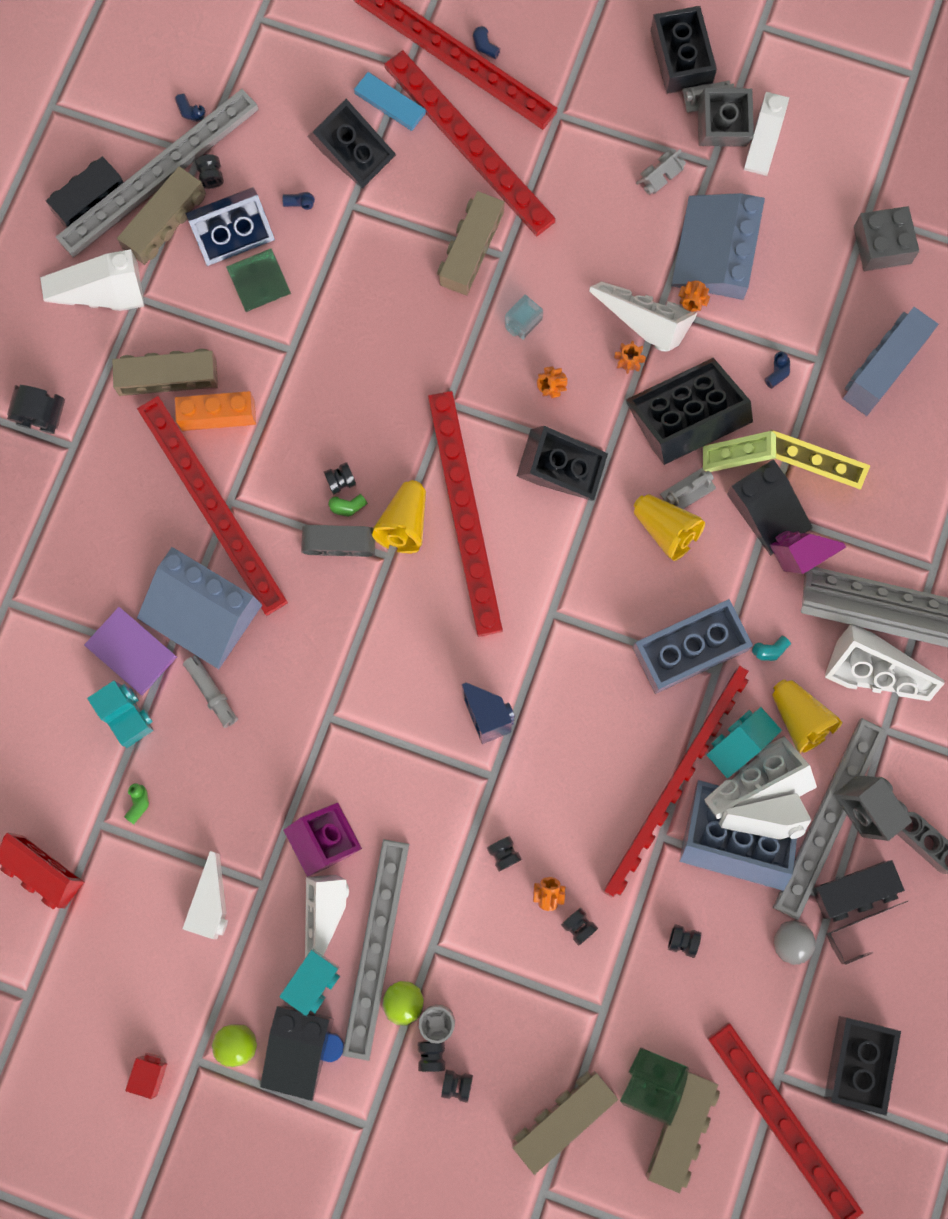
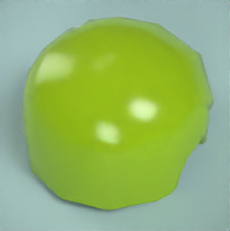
[383,981,424,1026]
[212,1024,257,1067]

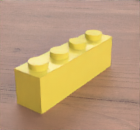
[770,429,870,490]

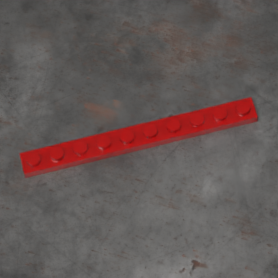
[355,0,558,130]
[384,50,556,237]
[428,391,503,637]
[137,396,288,616]
[603,666,749,898]

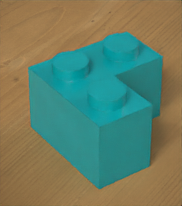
[87,681,154,748]
[706,707,782,779]
[279,949,340,1016]

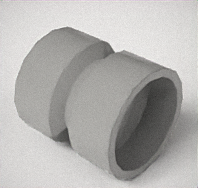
[419,1005,455,1043]

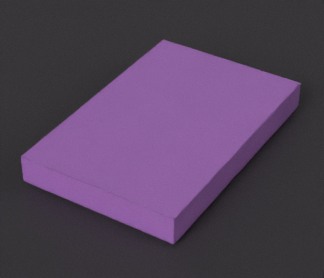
[84,607,177,696]

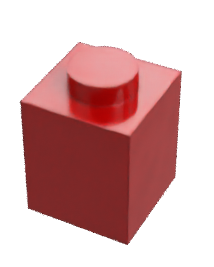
[125,1053,167,1099]

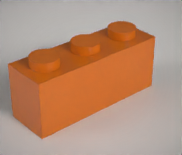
[175,391,256,431]

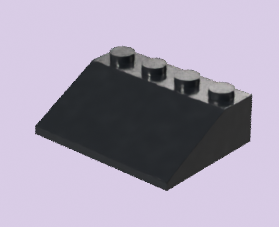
[626,358,753,465]

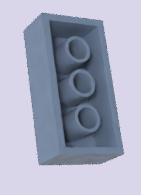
[843,307,939,416]
[633,599,753,694]

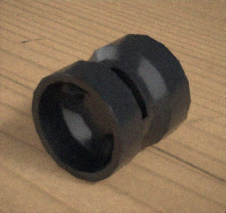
[196,154,224,189]
[324,462,356,495]
[487,836,522,872]
[561,907,598,946]
[668,924,702,958]
[418,1041,445,1072]
[441,1069,473,1103]

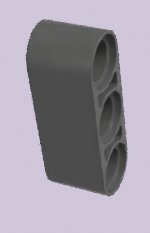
[301,525,375,557]
[897,812,948,874]

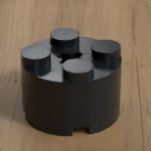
[7,385,65,434]

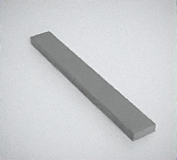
[773,718,886,920]
[342,839,410,1061]

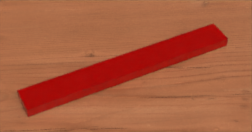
[707,1022,864,1219]

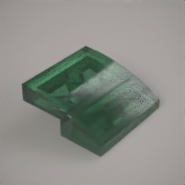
[226,248,291,312]
[620,1048,689,1126]

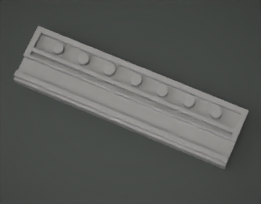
[801,567,948,647]

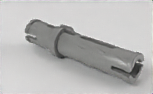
[183,655,238,728]

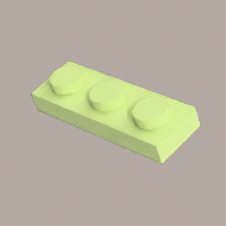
[703,431,776,472]

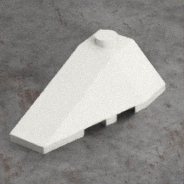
[40,249,145,311]
[589,282,697,351]
[825,625,945,701]
[704,736,817,819]

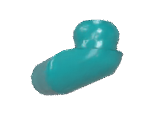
[752,636,791,661]

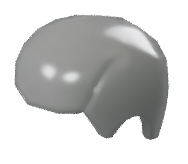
[774,920,815,965]

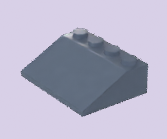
[671,193,765,300]
[137,547,262,669]
[679,780,797,891]

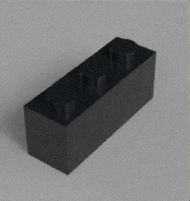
[46,156,124,228]
[813,860,905,922]

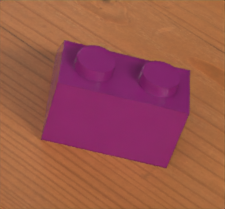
[770,531,846,574]
[283,802,362,877]

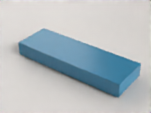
[354,72,426,131]

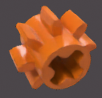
[678,281,710,312]
[614,341,646,374]
[537,366,568,398]
[533,877,566,911]

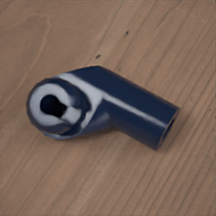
[473,26,500,59]
[175,94,206,122]
[282,192,315,210]
[764,351,790,389]

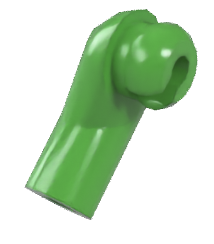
[328,494,368,517]
[124,783,149,824]

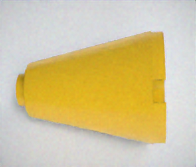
[372,480,426,554]
[633,494,705,561]
[772,679,843,753]

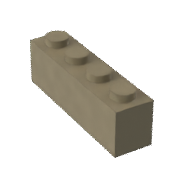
[117,166,206,265]
[437,191,505,296]
[112,349,218,396]
[645,1070,720,1193]
[512,1071,619,1175]

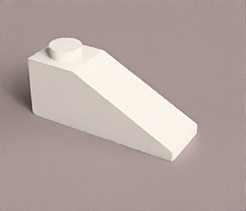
[744,92,790,176]
[719,793,811,839]
[183,851,228,939]
[305,875,349,957]

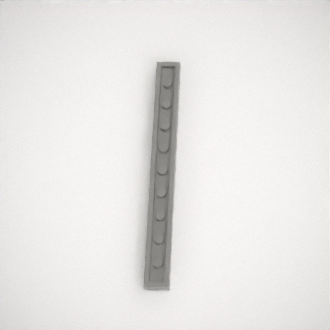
[56,89,259,258]

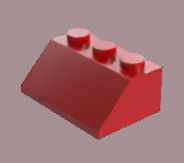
[0,832,85,909]

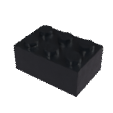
[651,6,717,94]
[824,1016,901,1116]

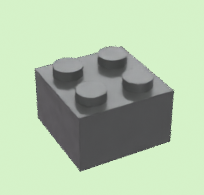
[697,88,754,147]
[854,206,920,271]
[833,776,912,841]

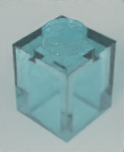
[505,294,543,340]

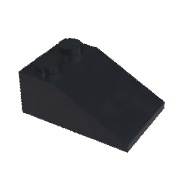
[307,99,396,188]
[517,426,608,501]
[727,459,813,556]
[260,1005,334,1101]

